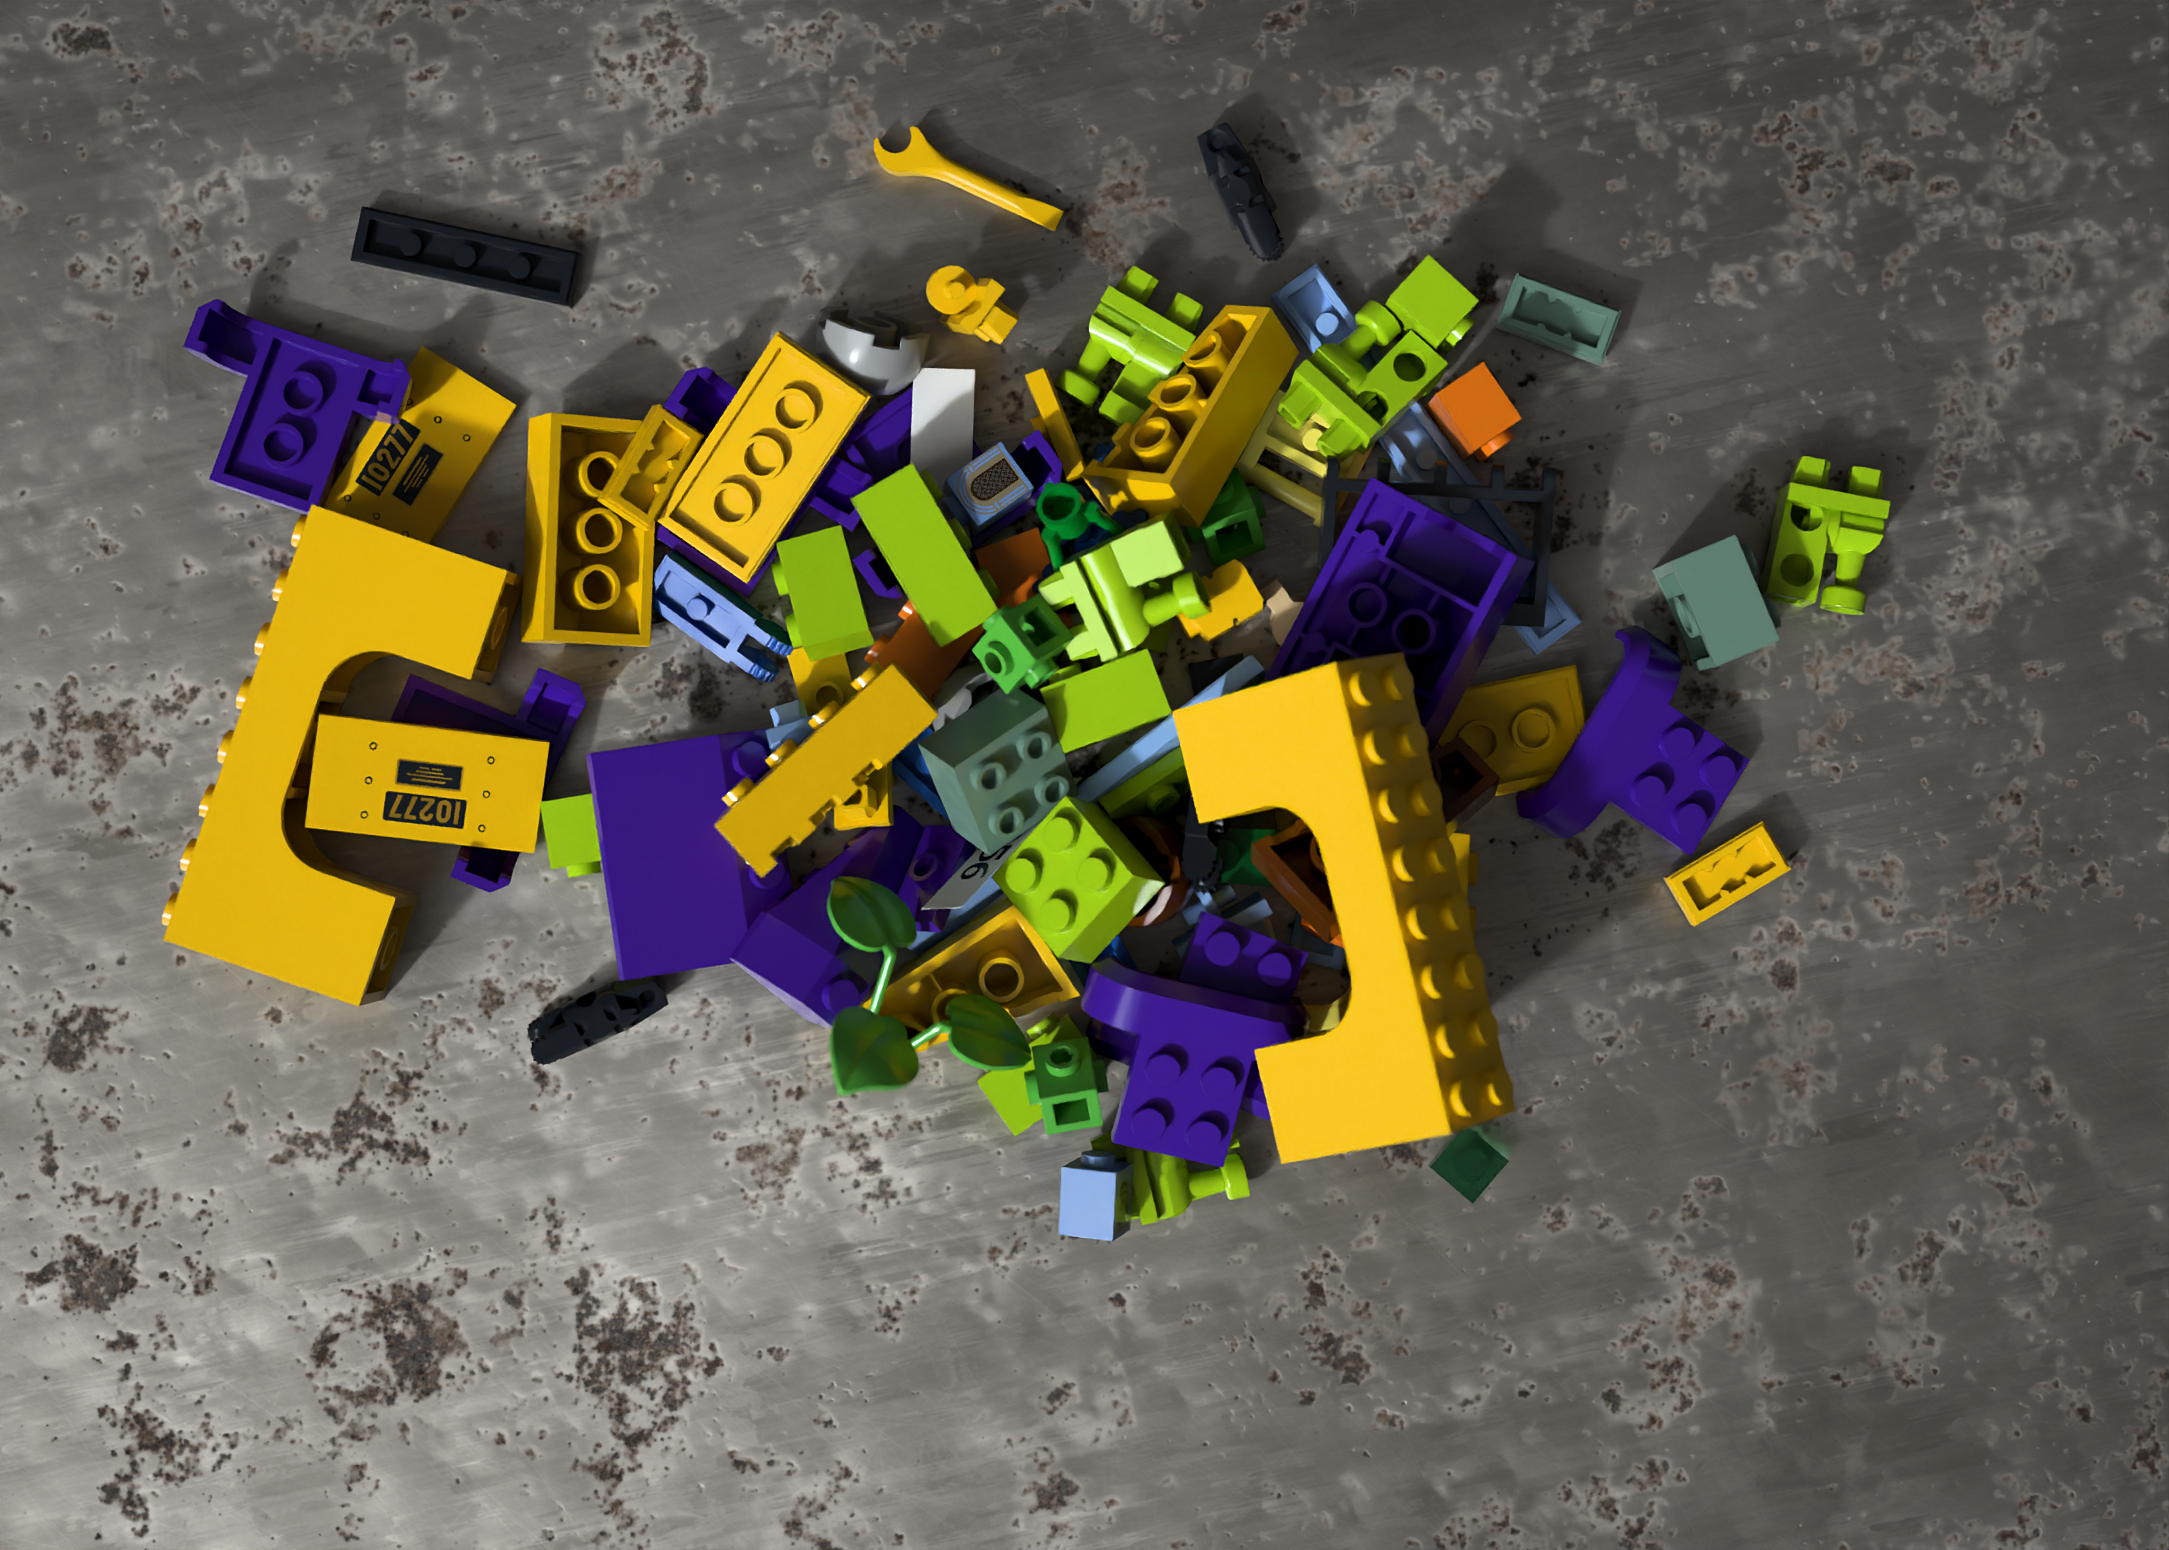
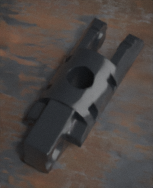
[1197,122,1285,263]
[527,975,669,1066]

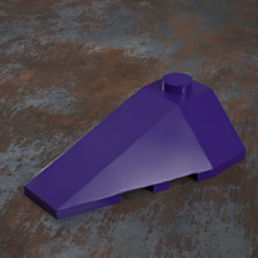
[729,804,925,1029]

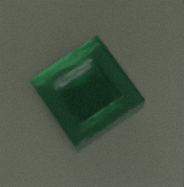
[1428,1127,1509,1204]

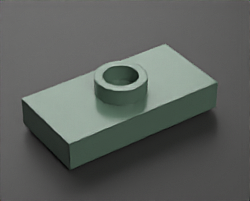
[1495,272,1621,366]

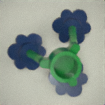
[1032,482,1149,615]

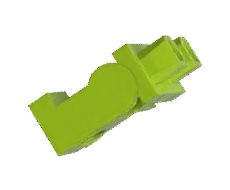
[1054,266,1203,427]
[1277,300,1449,463]
[1757,456,1891,615]
[1038,510,1212,662]
[1090,1126,1250,1225]

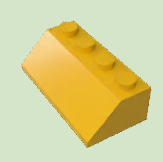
[521,412,655,647]

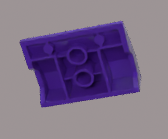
[1264,477,1535,753]
[586,728,793,981]

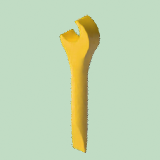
[874,126,1064,232]

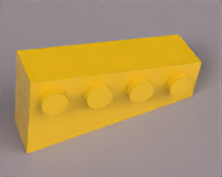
[1080,305,1299,528]
[714,660,939,878]
[829,897,1080,1053]

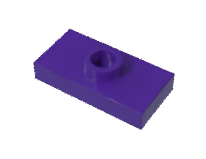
[897,825,976,933]

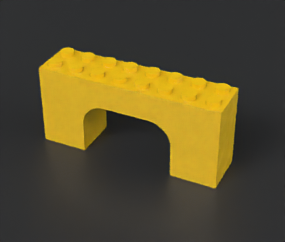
[162,504,523,1007]
[1172,653,1516,1163]

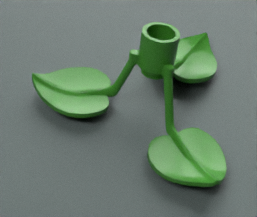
[827,877,1033,1096]

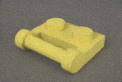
[1235,389,1376,527]

